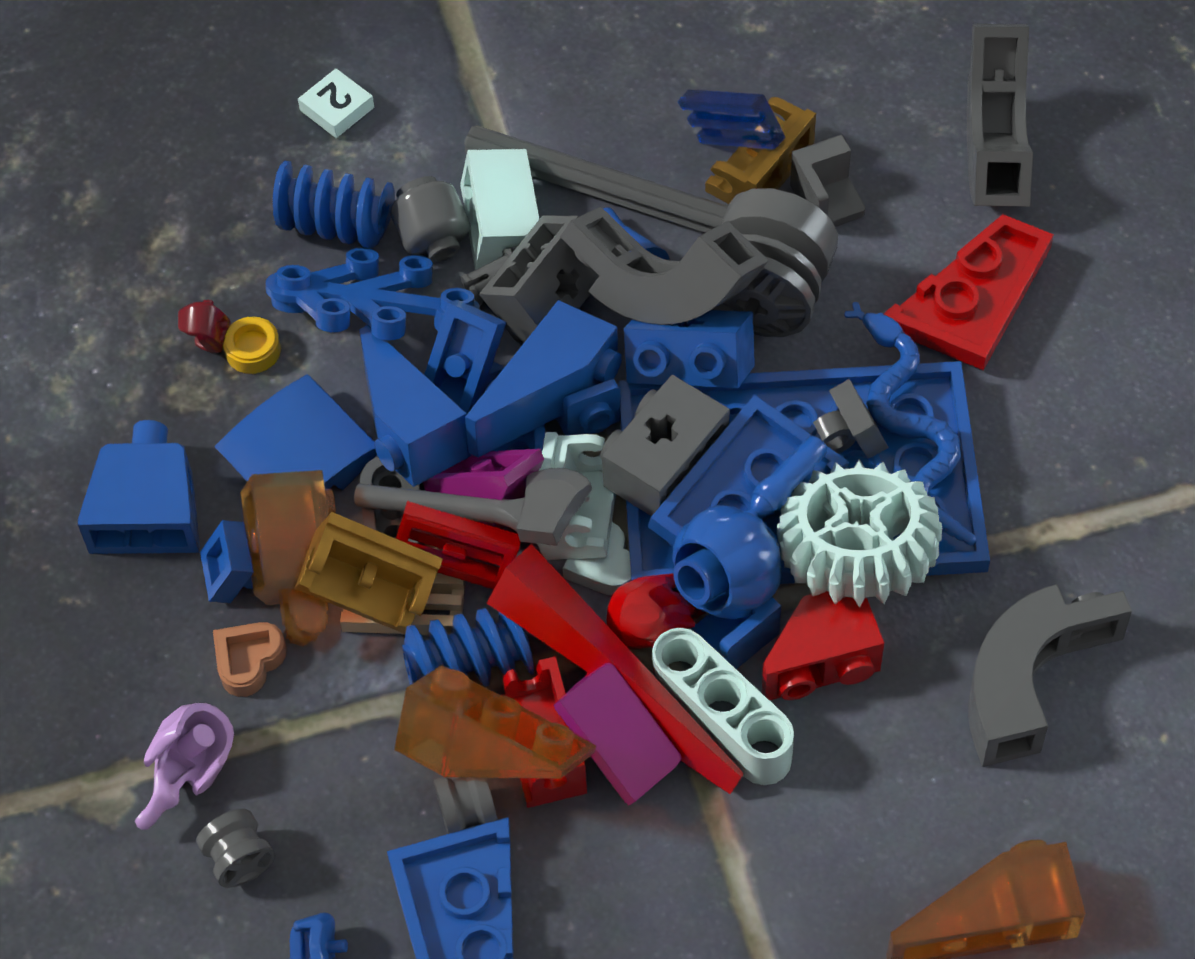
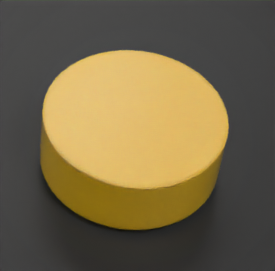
[223,317,281,374]

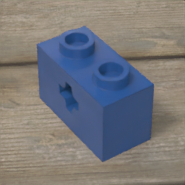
[624,310,755,388]

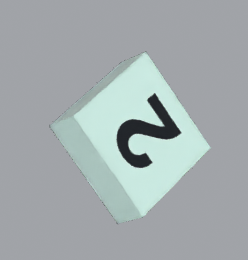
[298,69,374,138]

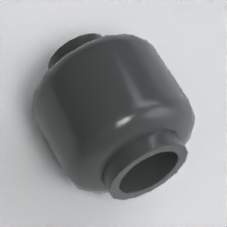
[390,176,471,262]

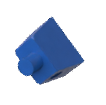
[78,420,200,554]

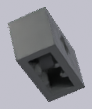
[479,215,599,342]
[600,375,730,516]

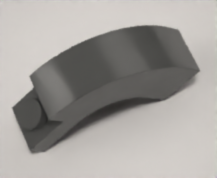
[967,24,1033,207]
[560,206,769,325]
[968,584,1132,767]

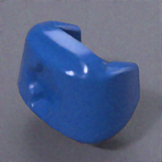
[289,912,348,959]

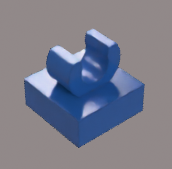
[200,520,272,603]

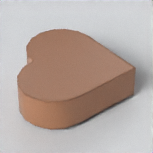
[213,622,287,697]

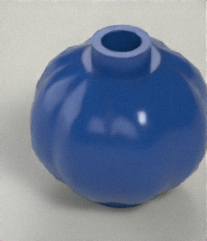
[673,505,781,620]

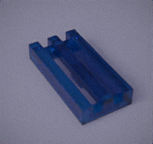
[677,89,786,150]

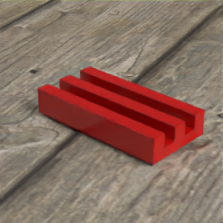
[395,501,521,589]

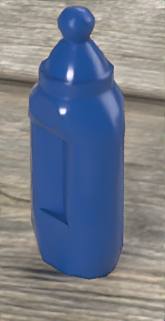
[745,436,827,517]

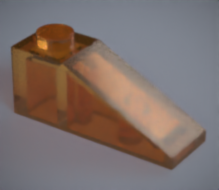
[886,840,1086,959]

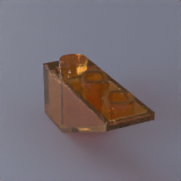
[394,665,596,779]

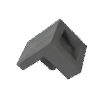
[790,135,865,227]

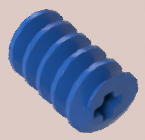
[273,161,395,248]
[402,608,534,703]

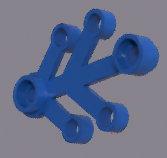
[266,248,480,340]

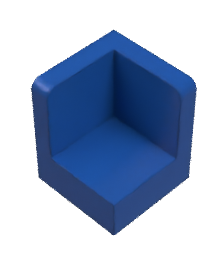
[690,590,781,669]

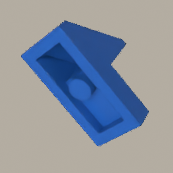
[424,300,507,414]

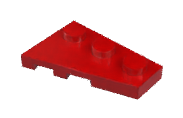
[883,214,1054,371]

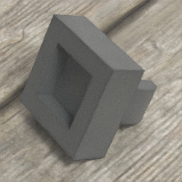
[813,379,889,459]

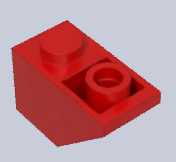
[762,591,884,701]

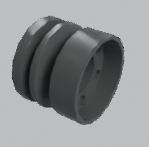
[720,188,838,337]

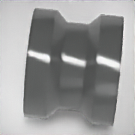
[433,766,497,834]
[196,809,275,888]

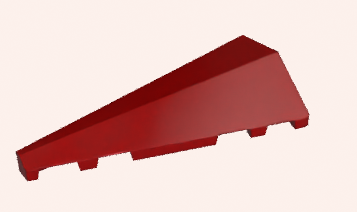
[487,543,744,794]

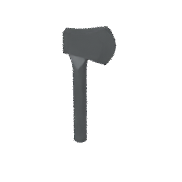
[354,468,592,546]

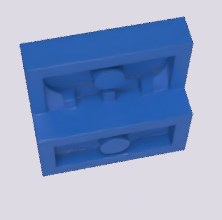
[214,374,377,527]

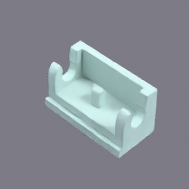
[460,149,539,270]
[538,432,616,560]

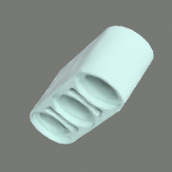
[652,628,794,785]

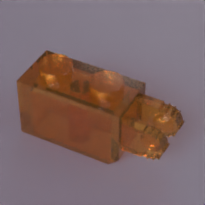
[240,470,336,647]

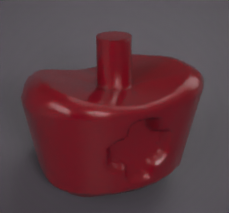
[178,300,231,354]

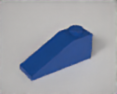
[465,300,622,458]
[359,325,471,487]

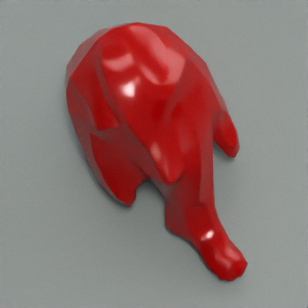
[606,573,706,649]

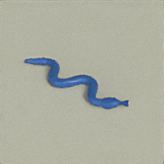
[844,302,976,545]

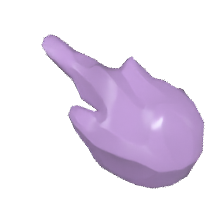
[135,703,234,830]

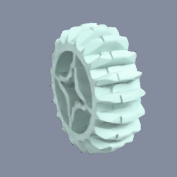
[777,459,942,608]

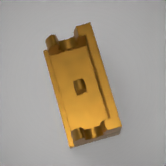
[705,97,816,204]
[295,512,443,634]

